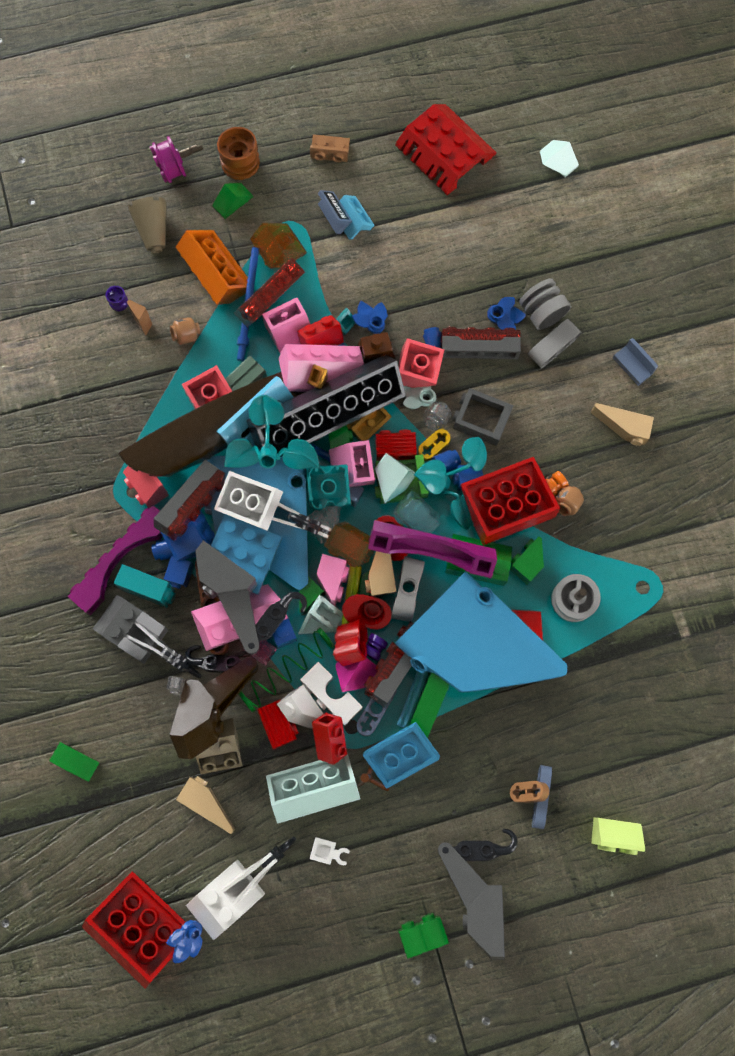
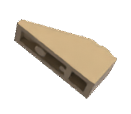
[591,403,654,446]
[365,551,397,596]
[176,776,235,834]

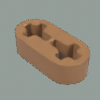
[510,781,549,803]

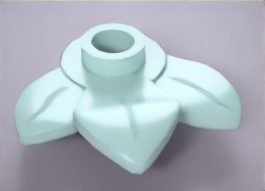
[403,385,436,409]

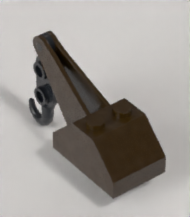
[170,645,258,759]

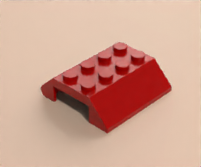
[395,104,497,195]

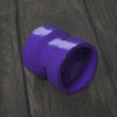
[106,286,128,311]
[366,633,389,662]

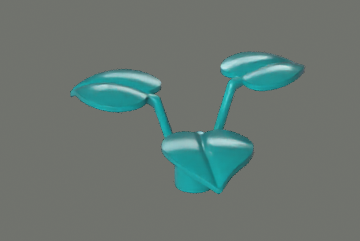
[224,395,319,469]
[414,437,487,530]

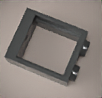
[452,388,514,446]

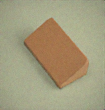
[127,300,153,335]

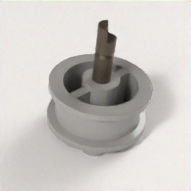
[551,574,601,622]

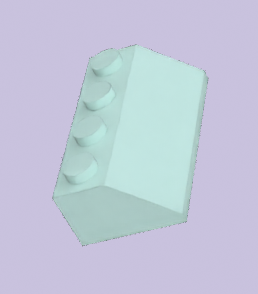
[266,753,360,824]

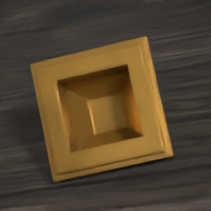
[307,364,328,389]

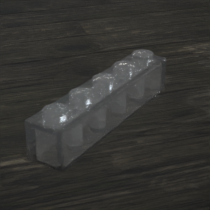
[166,676,186,698]

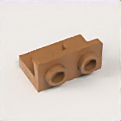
[310,134,350,162]

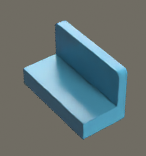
[339,195,375,239]

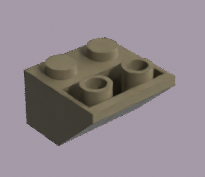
[196,718,243,774]

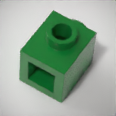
[328,425,353,449]

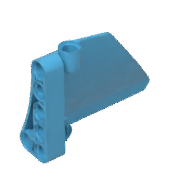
[206,456,308,590]
[395,571,567,692]

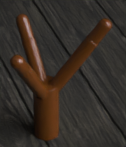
[357,765,389,791]

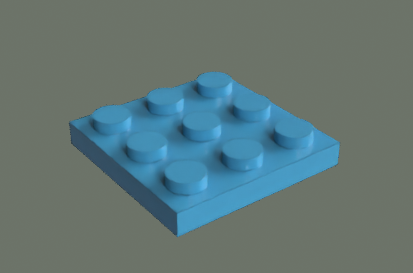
[211,514,282,595]

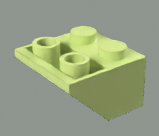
[591,817,645,855]

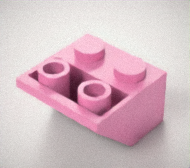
[262,298,310,354]
[329,440,375,488]
[317,554,349,607]

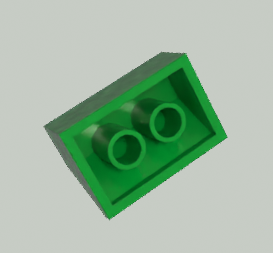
[445,534,512,586]

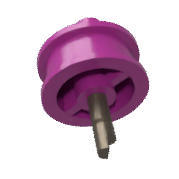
[150,136,204,183]

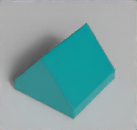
[336,308,356,335]

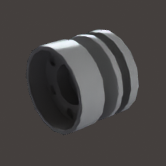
[519,278,571,330]

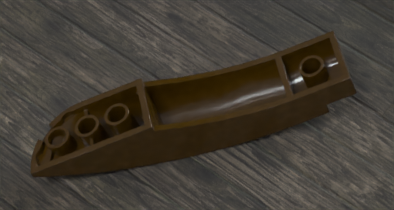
[119,372,305,477]

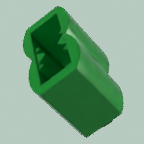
[398,913,449,959]

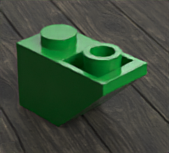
[510,536,544,585]

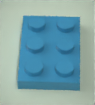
[363,722,440,789]

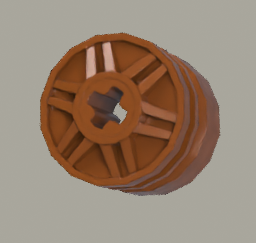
[217,127,260,180]

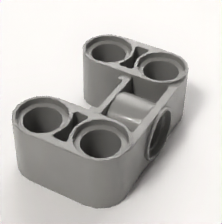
[391,557,425,622]

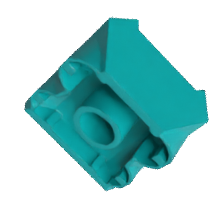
[306,464,351,509]

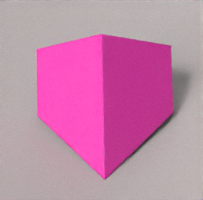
[335,658,381,692]

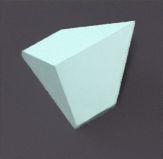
[539,140,579,177]
[375,453,415,503]
[298,595,343,634]

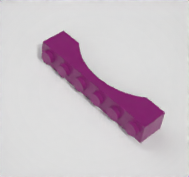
[68,505,163,616]
[368,520,497,578]

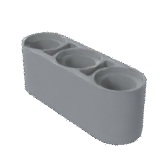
[528,319,582,368]

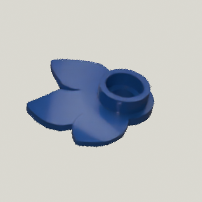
[487,297,526,334]
[352,301,388,334]
[166,920,202,964]

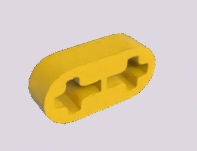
[418,429,451,462]

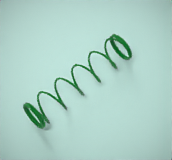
[238,627,335,712]

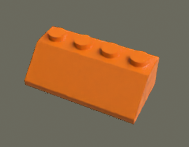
[176,230,248,305]

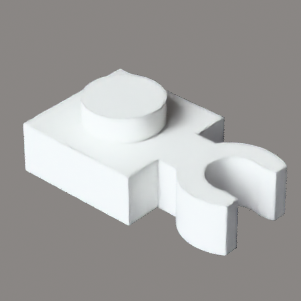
[310,837,350,865]

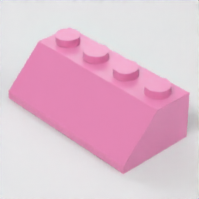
[278,344,364,392]
[191,584,288,651]

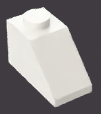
[277,685,323,729]

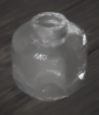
[423,401,452,430]

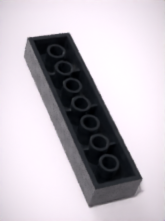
[246,355,406,457]

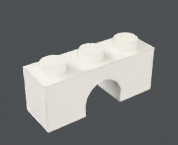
[300,662,363,726]

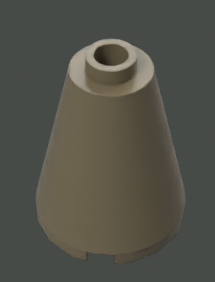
[128,197,167,254]

